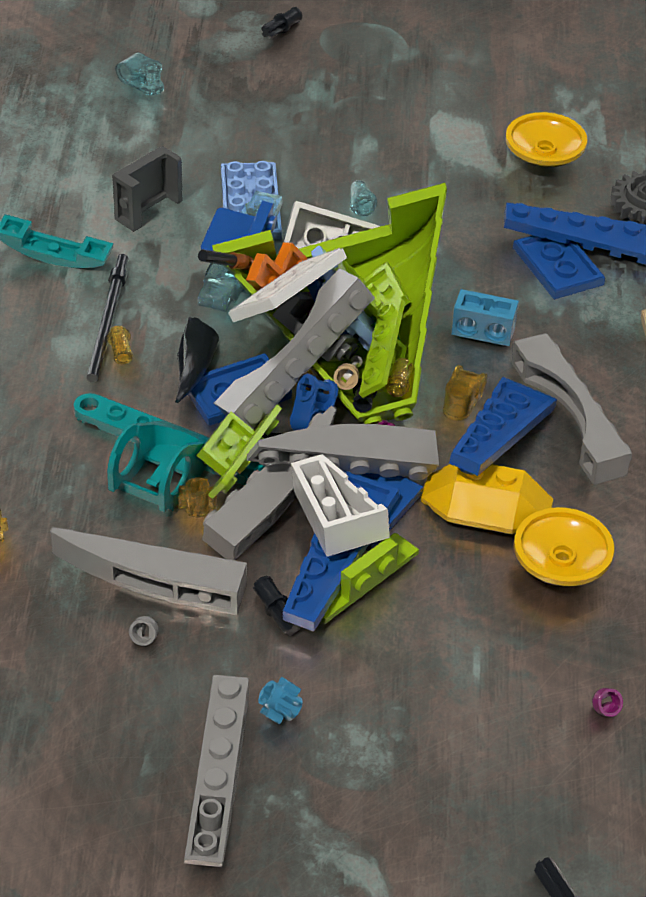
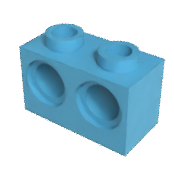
[451,289,519,346]

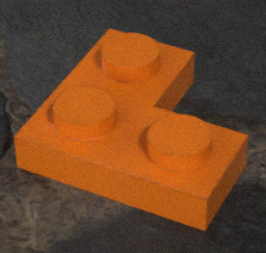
[246,242,307,309]

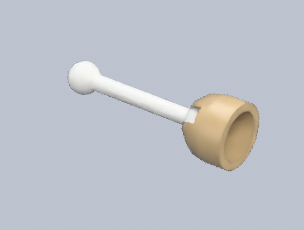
[334,355,363,390]

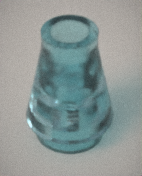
[350,180,377,216]

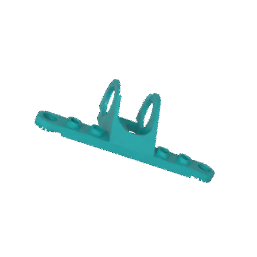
[74,393,266,513]

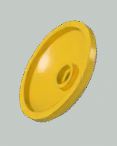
[506,112,587,167]
[514,507,614,586]

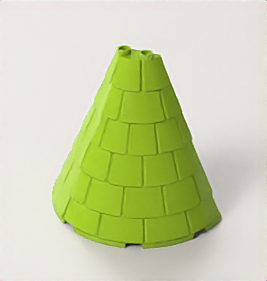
[212,183,447,424]

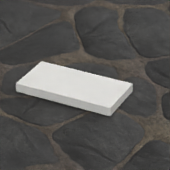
[228,248,347,322]

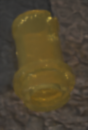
[107,326,133,365]
[385,358,414,397]

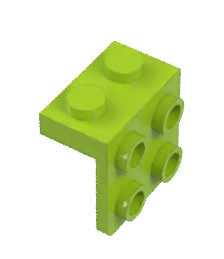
[335,260,410,318]

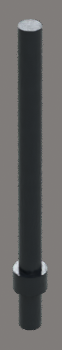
[86,254,129,382]

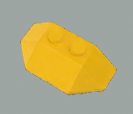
[421,464,553,534]

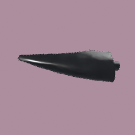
[175,317,219,403]

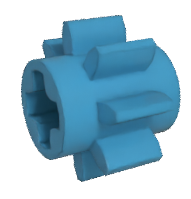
[258,677,303,724]

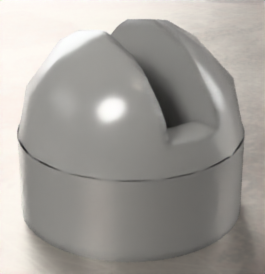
[129,616,159,646]

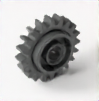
[610,170,646,225]

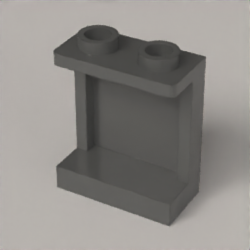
[112,146,183,232]
[273,291,360,362]

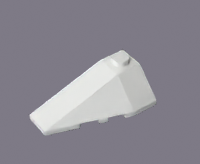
[283,201,380,249]

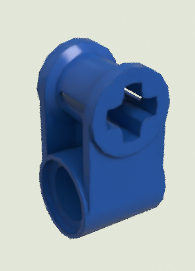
[290,374,338,431]

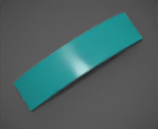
[0,214,113,268]

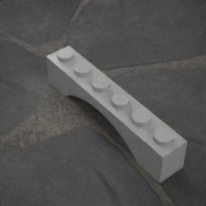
[214,268,375,429]
[511,333,632,485]

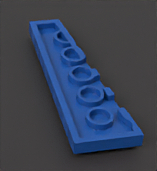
[504,202,646,265]
[449,377,557,476]
[283,470,399,631]

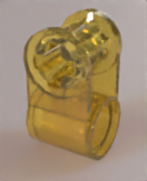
[443,365,488,421]

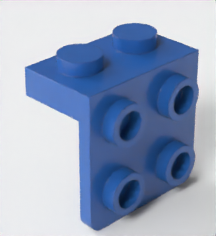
[201,200,277,251]

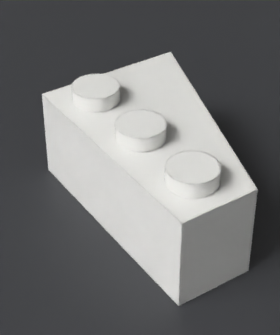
[291,454,390,557]

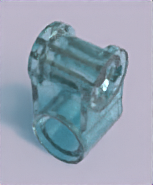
[115,52,164,95]

